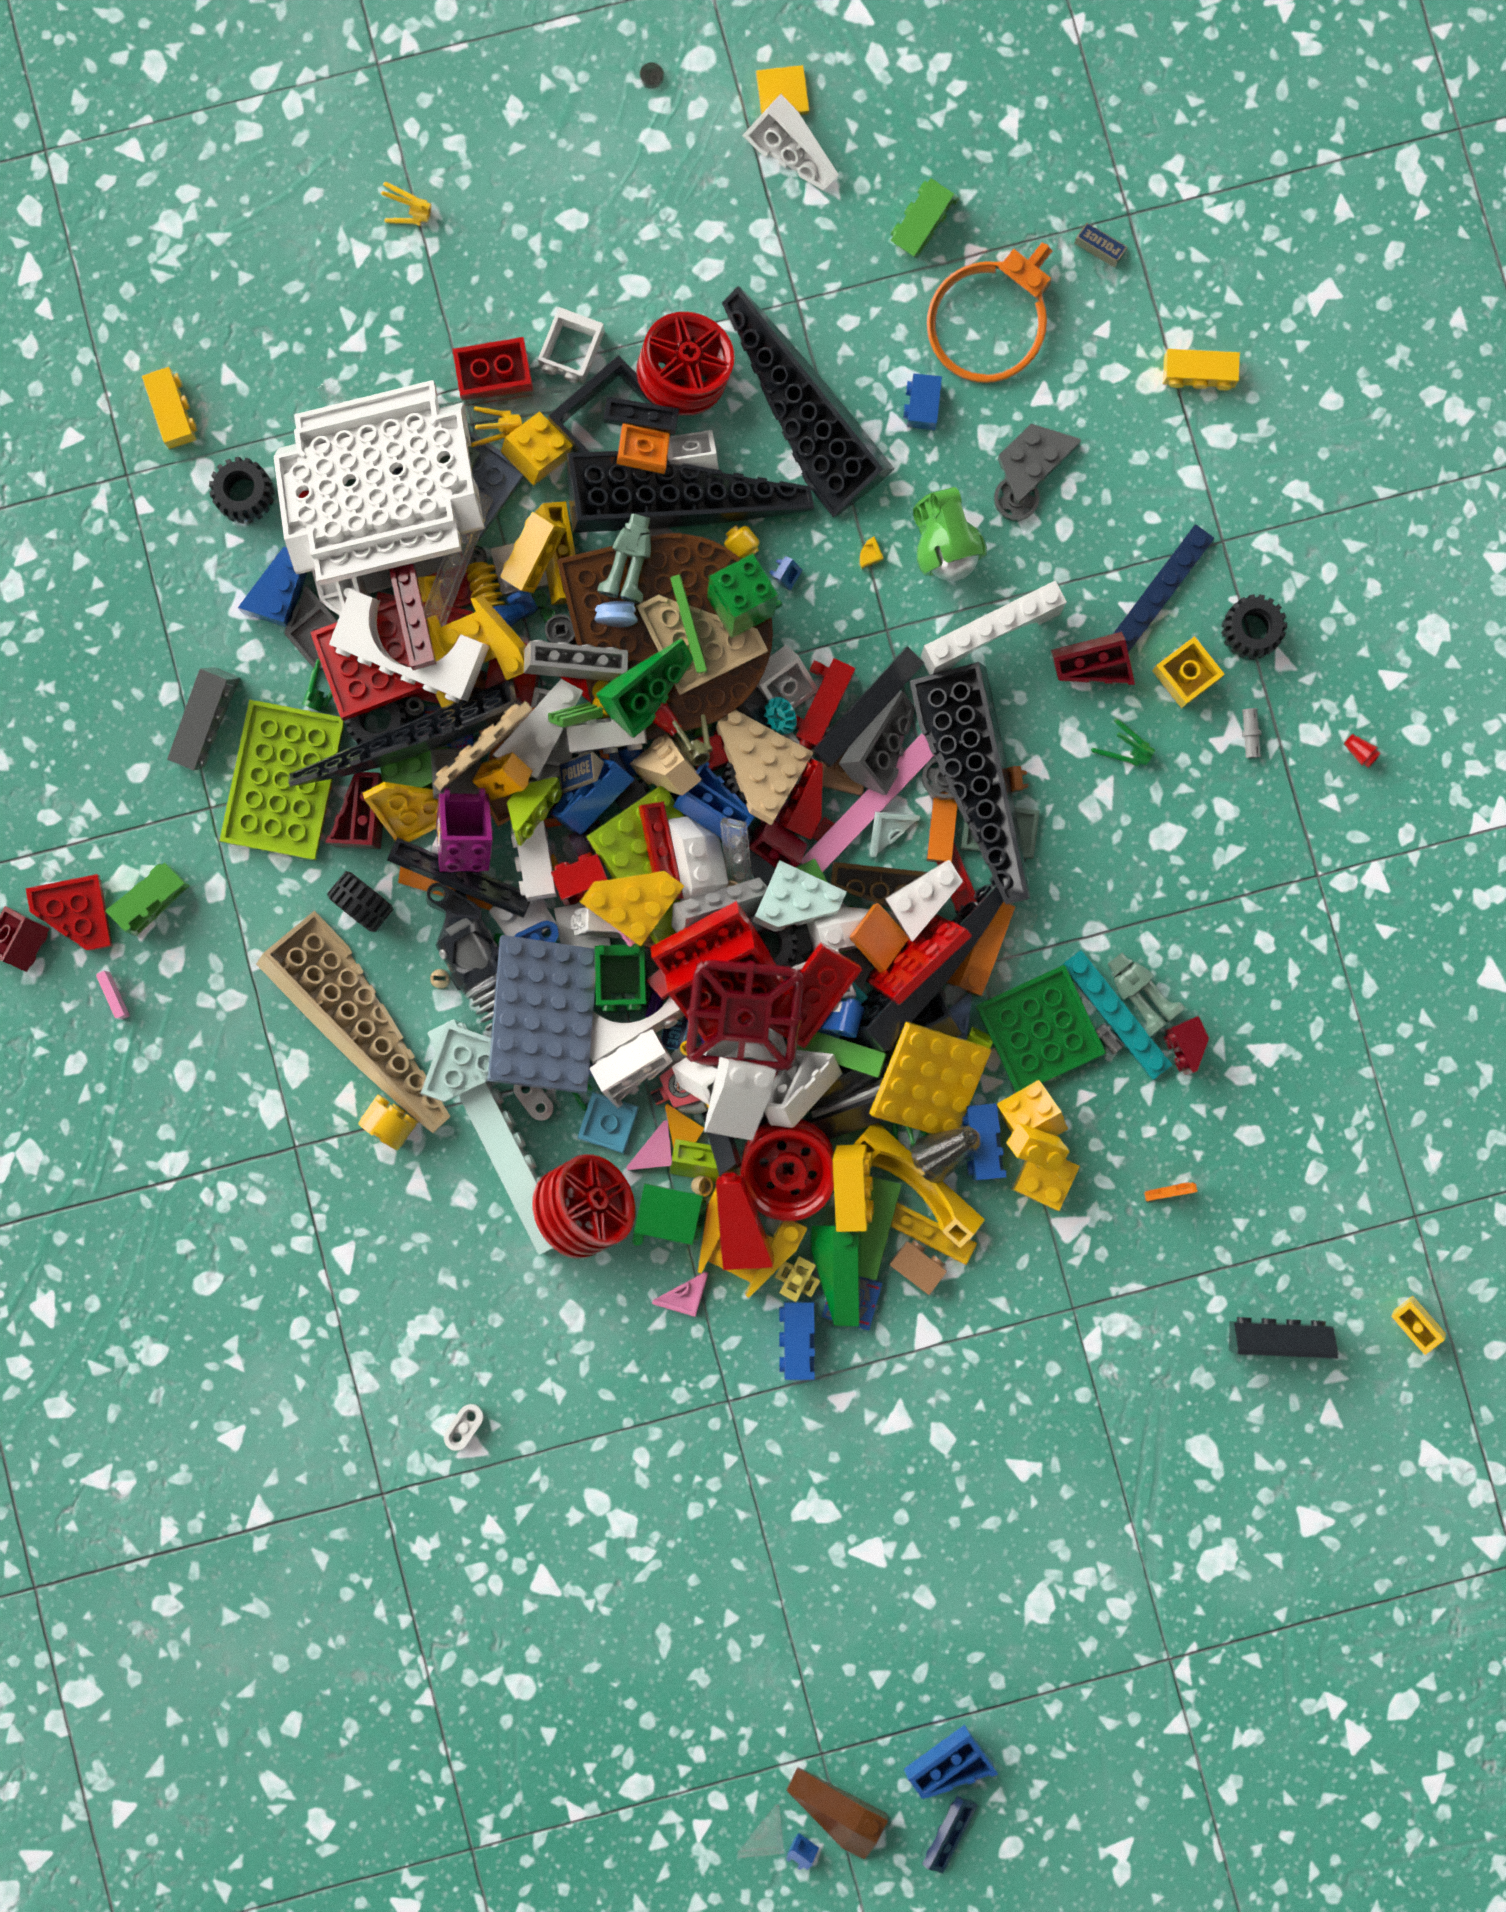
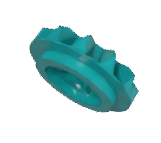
[764,697,797,735]

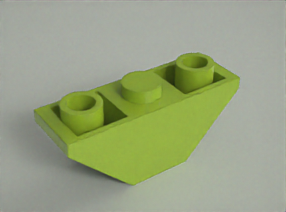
[507,777,562,846]

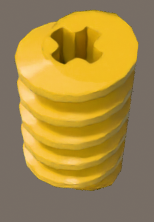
[465,562,505,607]

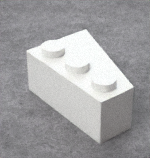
[566,717,648,756]
[589,1029,673,1109]

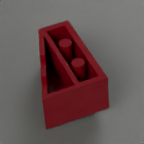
[1051,632,1135,685]
[325,772,383,849]

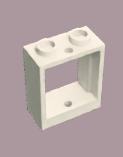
[538,307,605,384]
[571,907,623,939]

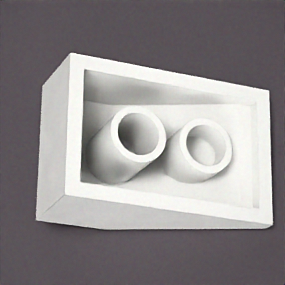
[704,1057,776,1140]

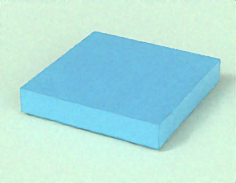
[577,1092,639,1154]

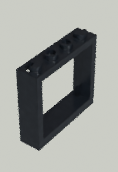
[548,355,677,453]

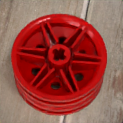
[636,311,735,415]
[740,1119,834,1221]
[532,1154,636,1259]

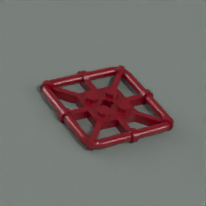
[686,960,804,1071]

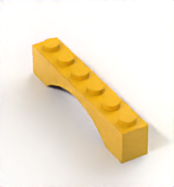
[853,1123,985,1248]

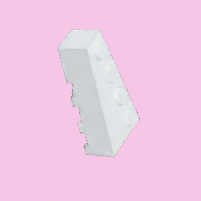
[493,679,583,779]

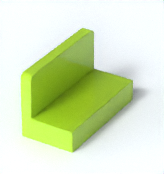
[669,1139,719,1182]

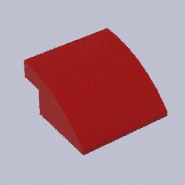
[651,901,784,1042]

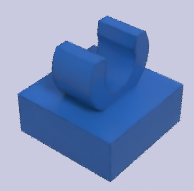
[769,556,803,590]
[786,1833,819,1870]

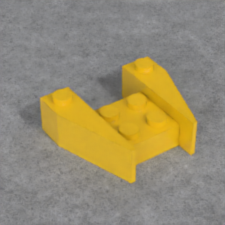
[427,595,526,708]
[697,1187,807,1298]

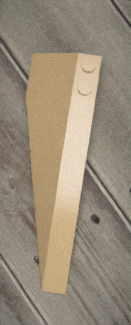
[256,911,451,1133]

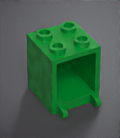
[707,553,783,638]
[595,944,648,1013]
[632,1183,707,1246]

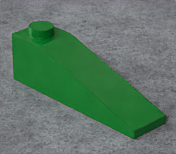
[596,639,693,738]

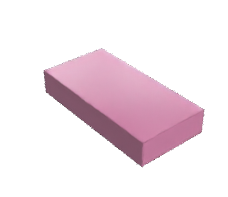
[96,970,130,1020]

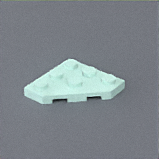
[753,861,846,932]
[421,1022,491,1102]

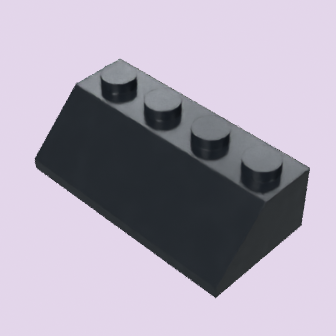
[1229,1317,1338,1359]

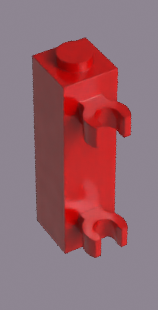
[795,658,856,751]

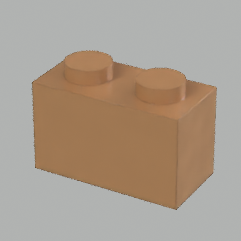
[889,1240,947,1295]

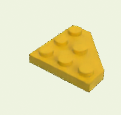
[363,782,438,842]
[580,871,684,946]

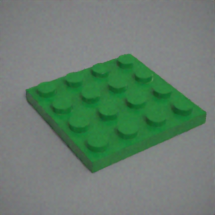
[975,964,1106,1093]

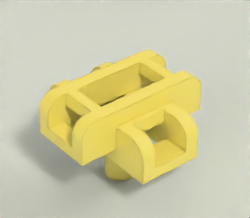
[775,1256,820,1302]

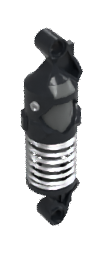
[426,883,499,1038]

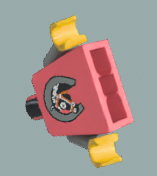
[650,1041,709,1114]

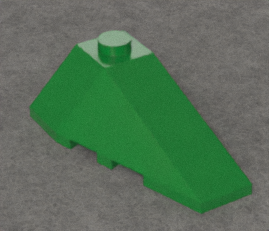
[811,1226,861,1326]

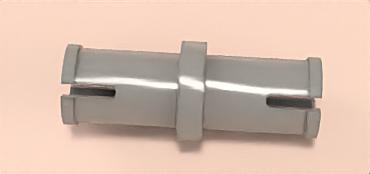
[1242,708,1262,758]

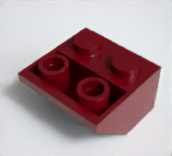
[1163,1016,1209,1075]

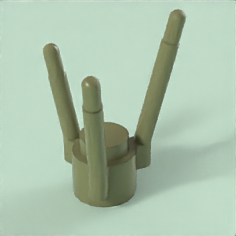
[671,714,713,766]

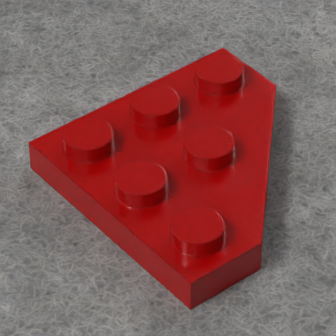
[25,874,113,951]

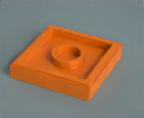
[617,423,670,474]
[849,903,909,973]

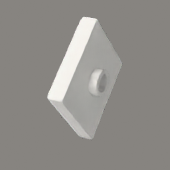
[554,903,611,949]

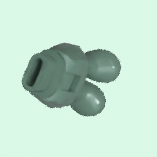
[597,514,651,604]
[1107,952,1186,1037]

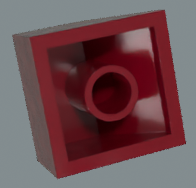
[0,906,49,972]

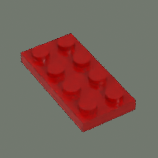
[769,942,862,1049]

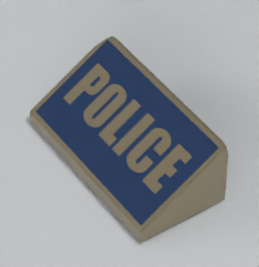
[1074,223,1127,268]
[559,752,604,793]

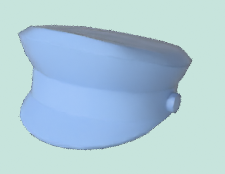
[594,601,638,627]

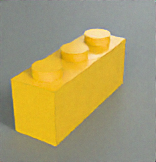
[1163,349,1240,390]
[142,367,198,449]
[500,512,566,593]

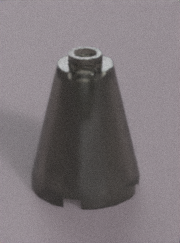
[911,1126,980,1183]

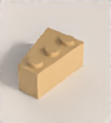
[629,733,701,796]

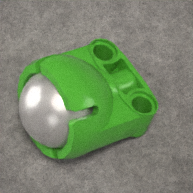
[913,487,987,581]

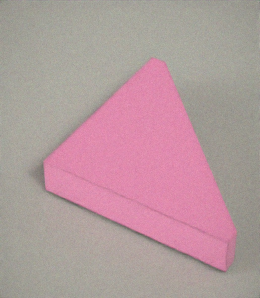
[627,1120,672,1170]
[652,1272,709,1317]

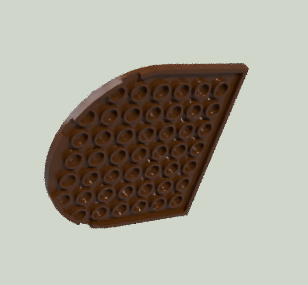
[557,533,773,740]

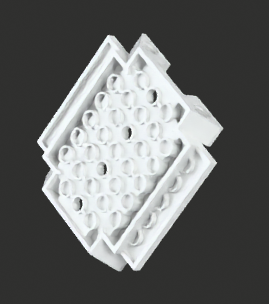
[274,380,485,585]

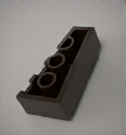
[830,862,927,908]

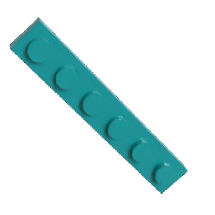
[1062,950,1172,1080]

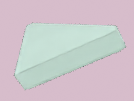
[869,811,920,857]

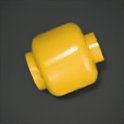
[724,525,759,559]

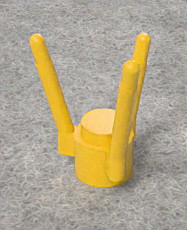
[381,182,432,226]
[471,407,522,447]

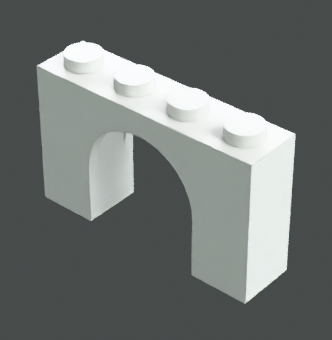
[672,1021,787,1105]

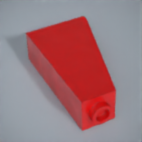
[716,1173,774,1270]

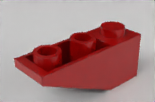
[779,758,823,840]

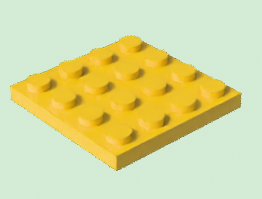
[870,1022,992,1140]

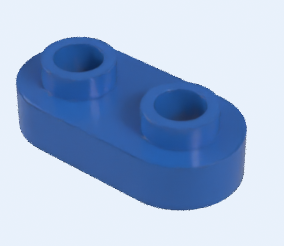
[514,921,559,942]

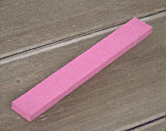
[801,734,934,873]

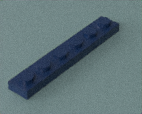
[1113,524,1214,653]

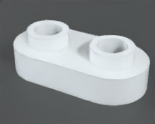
[514,1085,554,1121]
[444,1404,484,1451]

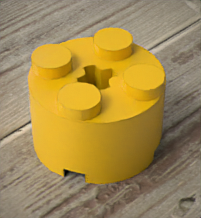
[358,1094,418,1150]

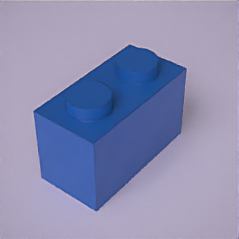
[903,373,942,430]

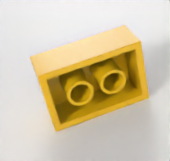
[833,1145,874,1232]

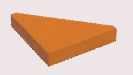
[1144,1182,1198,1201]

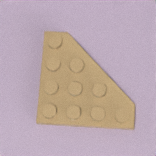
[637,595,768,695]
[433,702,532,791]
[716,710,813,825]

